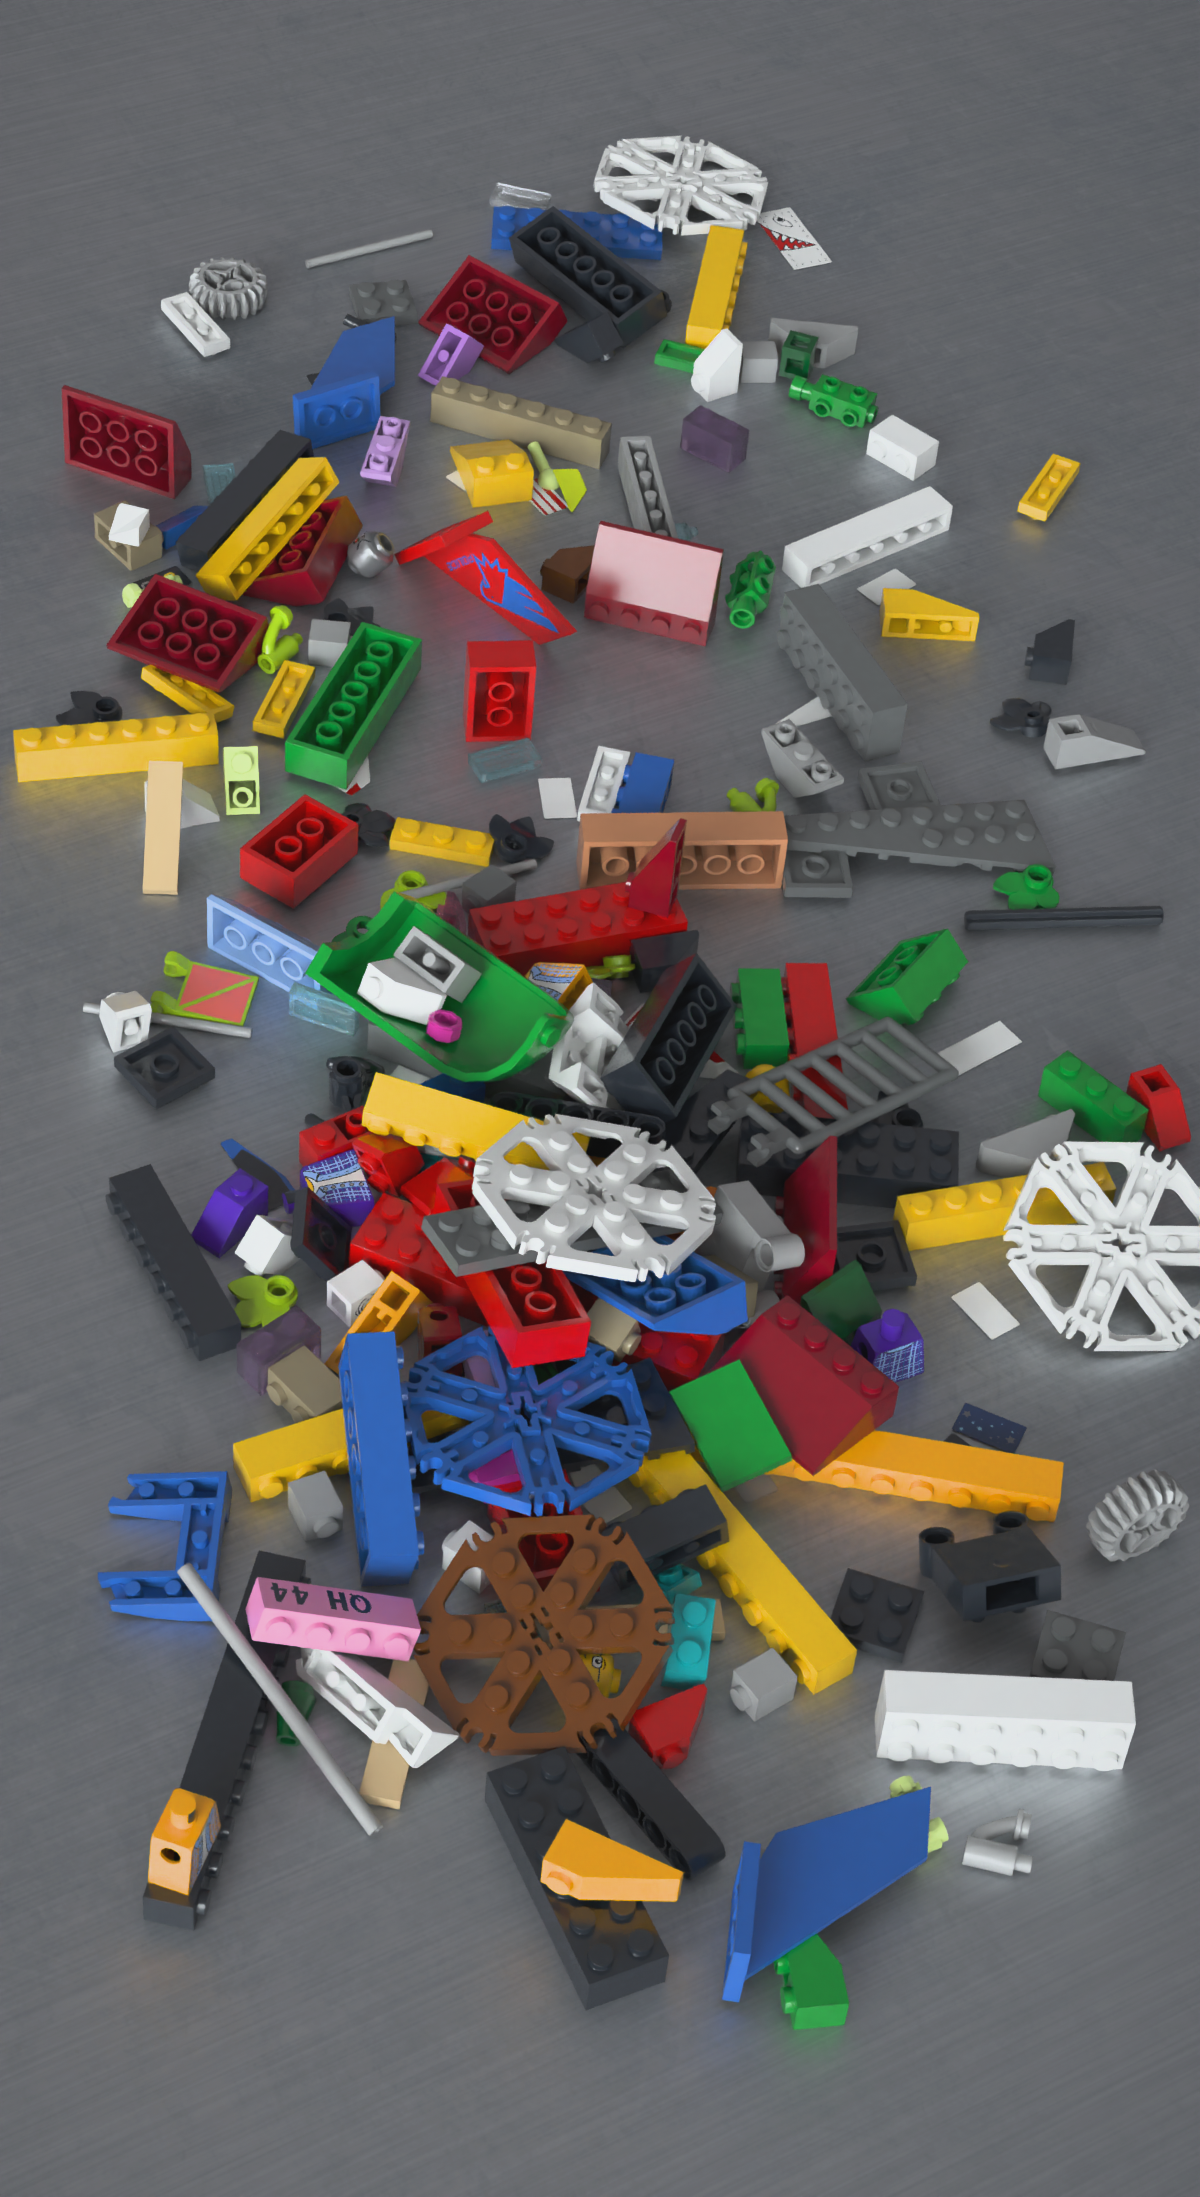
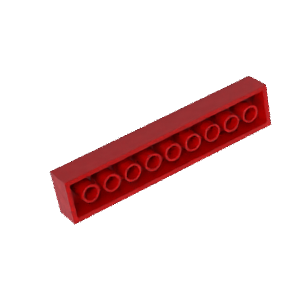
[349,1192,725,1394]

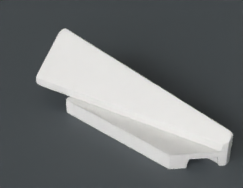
[296,1647,459,1768]

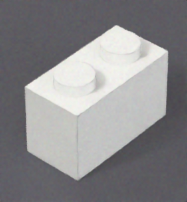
[866,415,939,481]

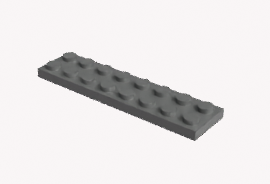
[421,1169,724,1277]

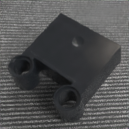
[919,1511,1061,1623]

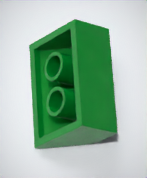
[846,928,968,1026]

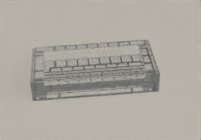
[489,183,551,210]

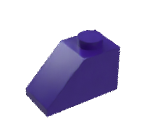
[191,1168,268,1258]

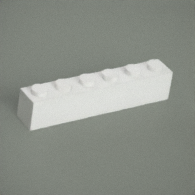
[782,486,953,588]

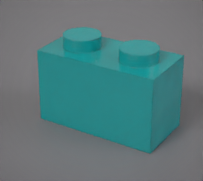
[661,1593,716,1690]

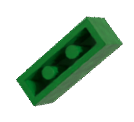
[730,968,789,1069]
[1038,1050,1149,1142]

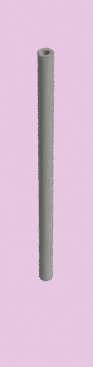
[177,1563,383,1836]

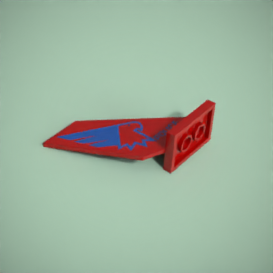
[394,511,577,645]

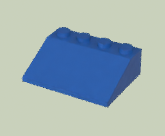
[563,1235,748,1335]

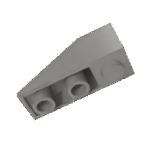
[1043,714,1146,769]

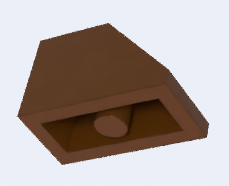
[540,545,595,604]

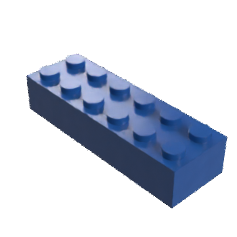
[338,1331,424,1587]

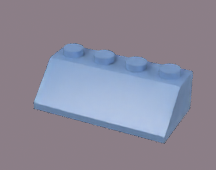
[207,894,334,1008]

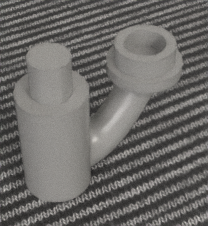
[962,1809,1033,1876]

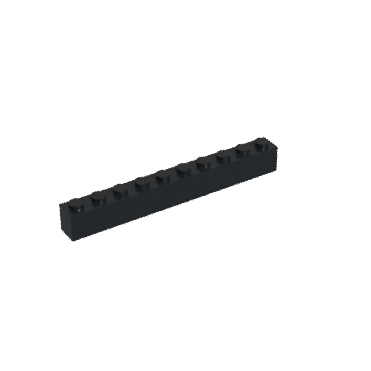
[143,1550,311,1931]

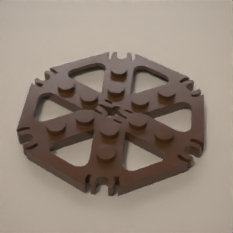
[413,1514,675,1756]

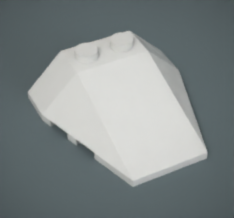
[549,983,629,1111]

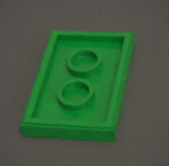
[669,1360,792,1492]

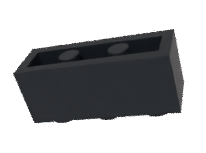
[602,1484,729,1591]

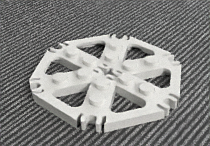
[593,136,769,236]
[472,1114,716,1282]
[1003,1141,1200,1351]

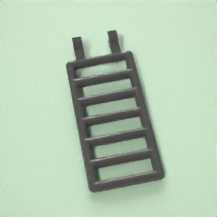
[707,1017,959,1167]

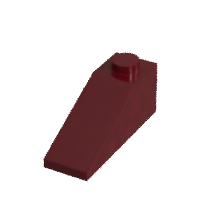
[625,818,687,918]

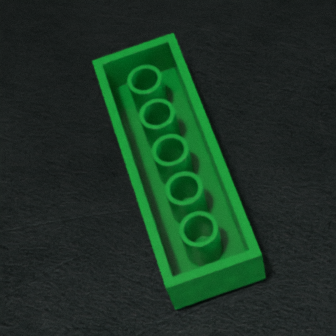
[285,622,422,790]

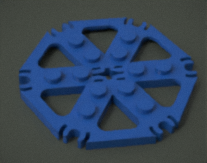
[403,1325,652,1516]

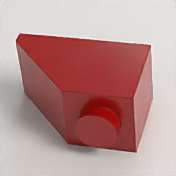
[628,1683,708,1770]

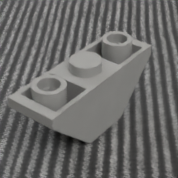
[768,318,858,368]
[762,719,844,798]
[976,1109,1075,1178]

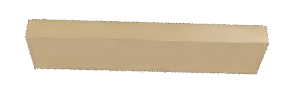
[143,760,183,895]
[359,1659,430,1810]

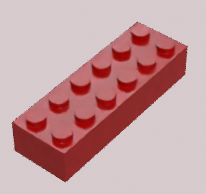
[467,882,688,976]
[433,1179,591,1368]

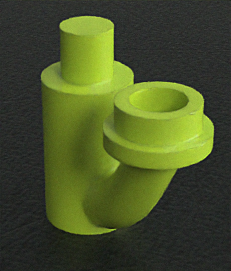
[257,605,303,674]
[726,778,779,812]

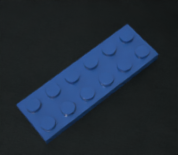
[491,206,662,260]

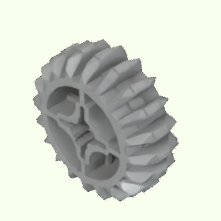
[189,257,268,321]
[1086,1469,1190,1561]

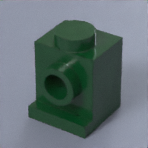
[779,330,819,380]

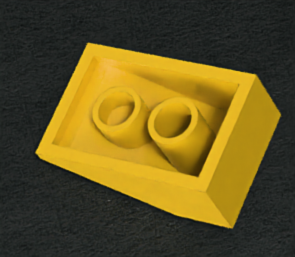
[450,439,534,508]

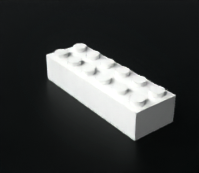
[875,1670,1136,1771]

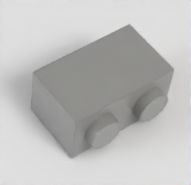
[394,926,482,1003]

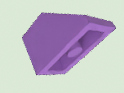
[418,323,484,386]

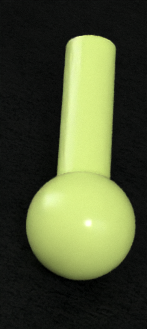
[528,442,560,490]

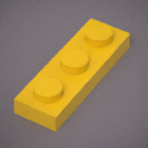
[1017,454,1081,521]
[253,660,315,739]
[141,665,234,723]
[389,817,496,867]

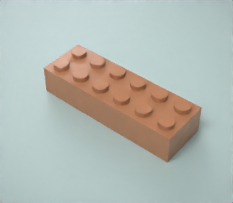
[576,811,788,890]

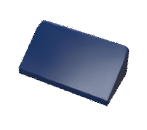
[156,505,209,550]

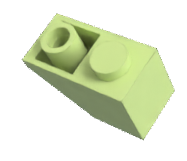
[222,746,260,815]

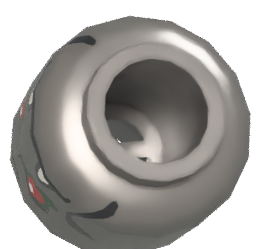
[347,531,395,578]

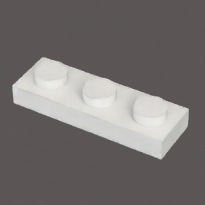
[161,292,230,357]
[577,746,631,821]

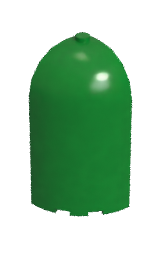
[305,891,574,1082]

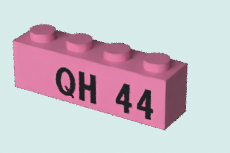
[245,1577,421,1661]

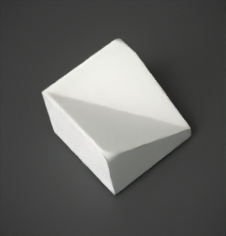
[109,503,150,547]

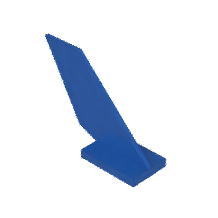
[293,316,395,449]
[722,1787,931,2002]

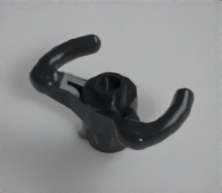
[305,1056,385,1127]

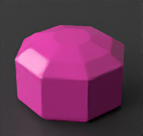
[426,1009,462,1043]

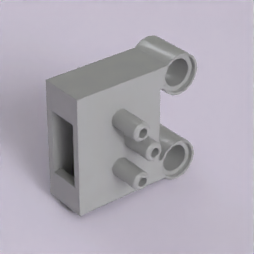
[693,1181,805,1329]

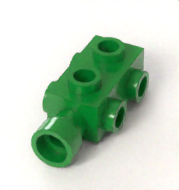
[789,374,879,428]
[725,550,776,629]

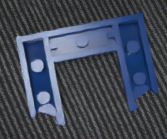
[98,1471,233,1622]

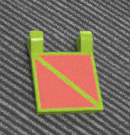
[150,951,259,1027]

